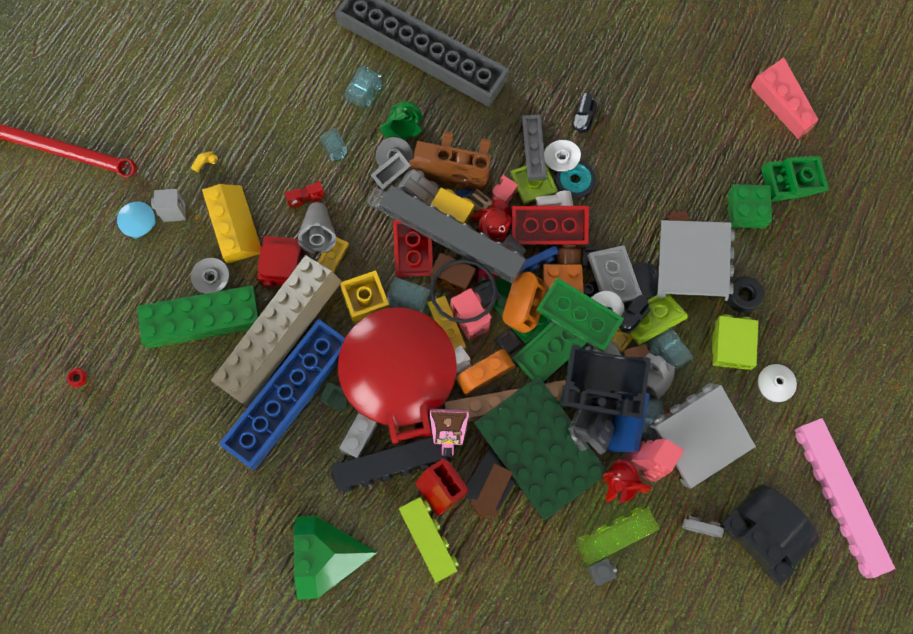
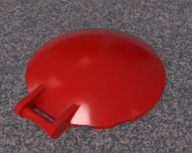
[338,308,457,444]

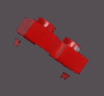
[285,179,325,208]

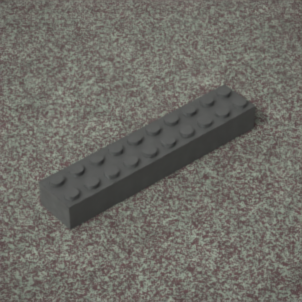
[336,0,509,107]

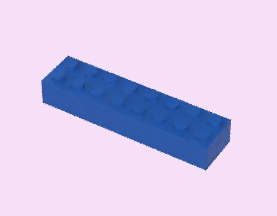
[219,319,345,471]

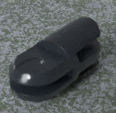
[574,93,597,134]
[619,295,651,333]

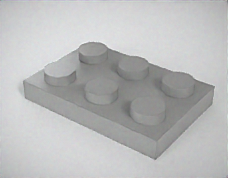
[588,245,642,303]

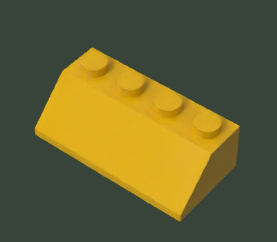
[202,184,261,264]

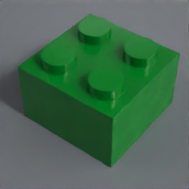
[727,184,772,228]

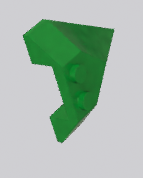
[293,515,377,600]

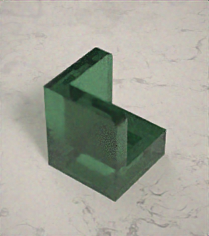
[320,382,348,412]

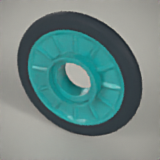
[555,161,595,198]

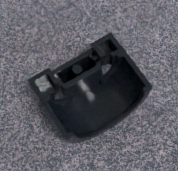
[559,344,651,419]
[720,485,819,585]

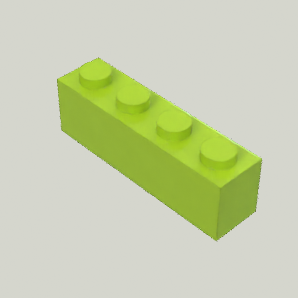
[399,497,459,583]

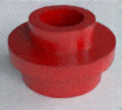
[67,368,87,388]

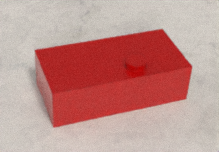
[512,206,589,244]

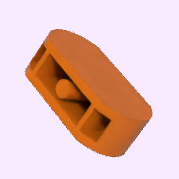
[502,272,548,333]
[455,349,516,396]

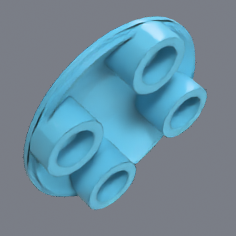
[117,202,156,239]

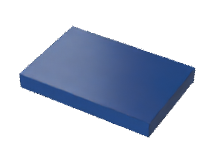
[607,393,650,452]

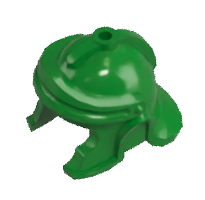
[380,101,422,141]

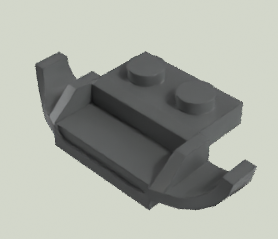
[568,409,615,454]

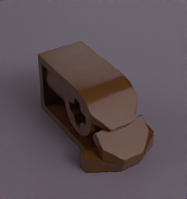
[470,464,513,518]

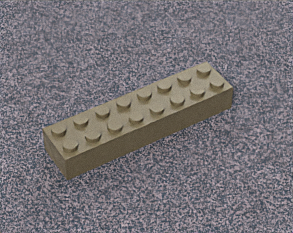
[211,255,342,407]

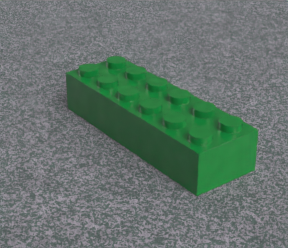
[137,285,260,349]

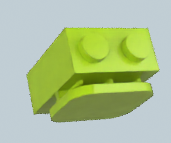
[712,314,758,370]

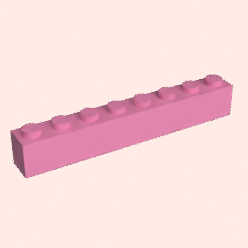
[795,418,895,579]

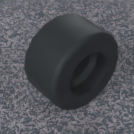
[727,277,764,313]

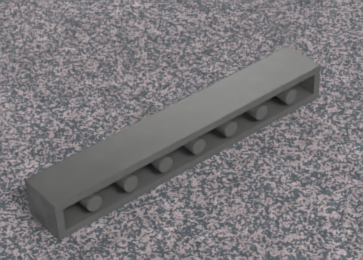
[379,185,526,284]

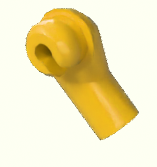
[191,151,218,173]

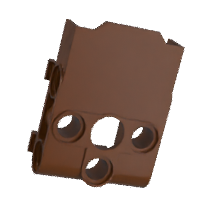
[409,131,491,191]

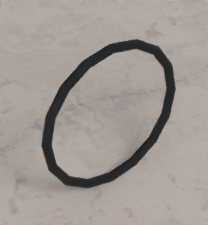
[430,259,497,323]

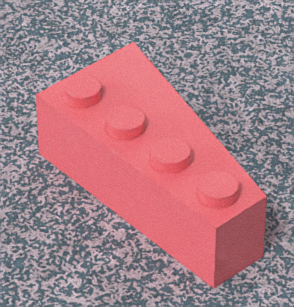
[751,58,819,139]
[622,439,684,482]

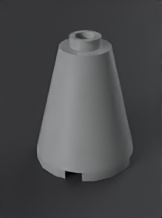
[298,202,336,253]

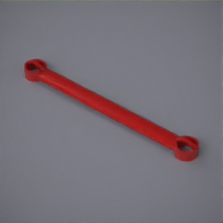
[0,124,137,177]

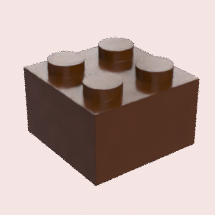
[431,253,476,296]

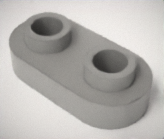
[682,516,724,537]

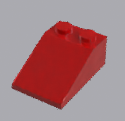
[393,219,433,277]

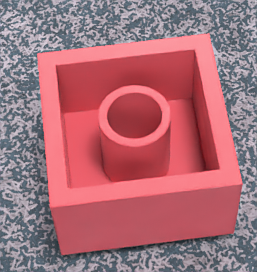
[450,288,491,342]

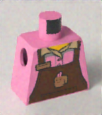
[430,409,469,456]

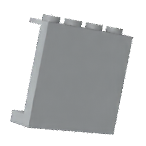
[657,220,735,301]
[649,383,756,488]

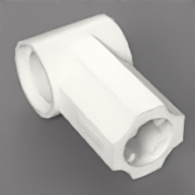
[536,191,573,206]

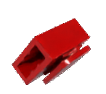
[257,236,303,288]
[415,458,468,517]

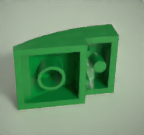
[761,156,829,201]

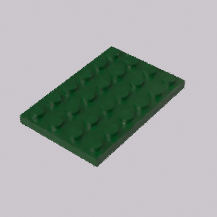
[474,376,607,521]

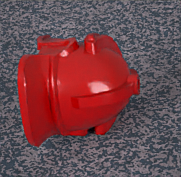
[471,200,512,242]
[603,459,651,503]

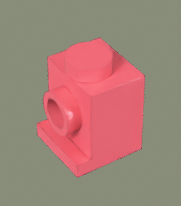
[491,175,518,204]

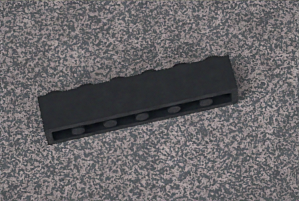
[331,437,454,493]

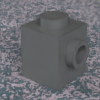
[586,558,617,587]

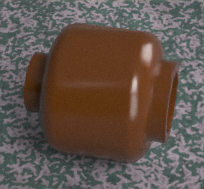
[556,244,581,265]

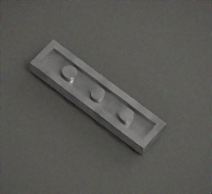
[522,115,546,181]

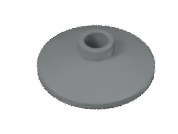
[376,137,413,167]
[191,258,229,294]

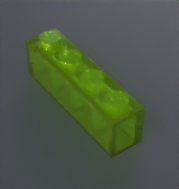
[575,506,660,567]

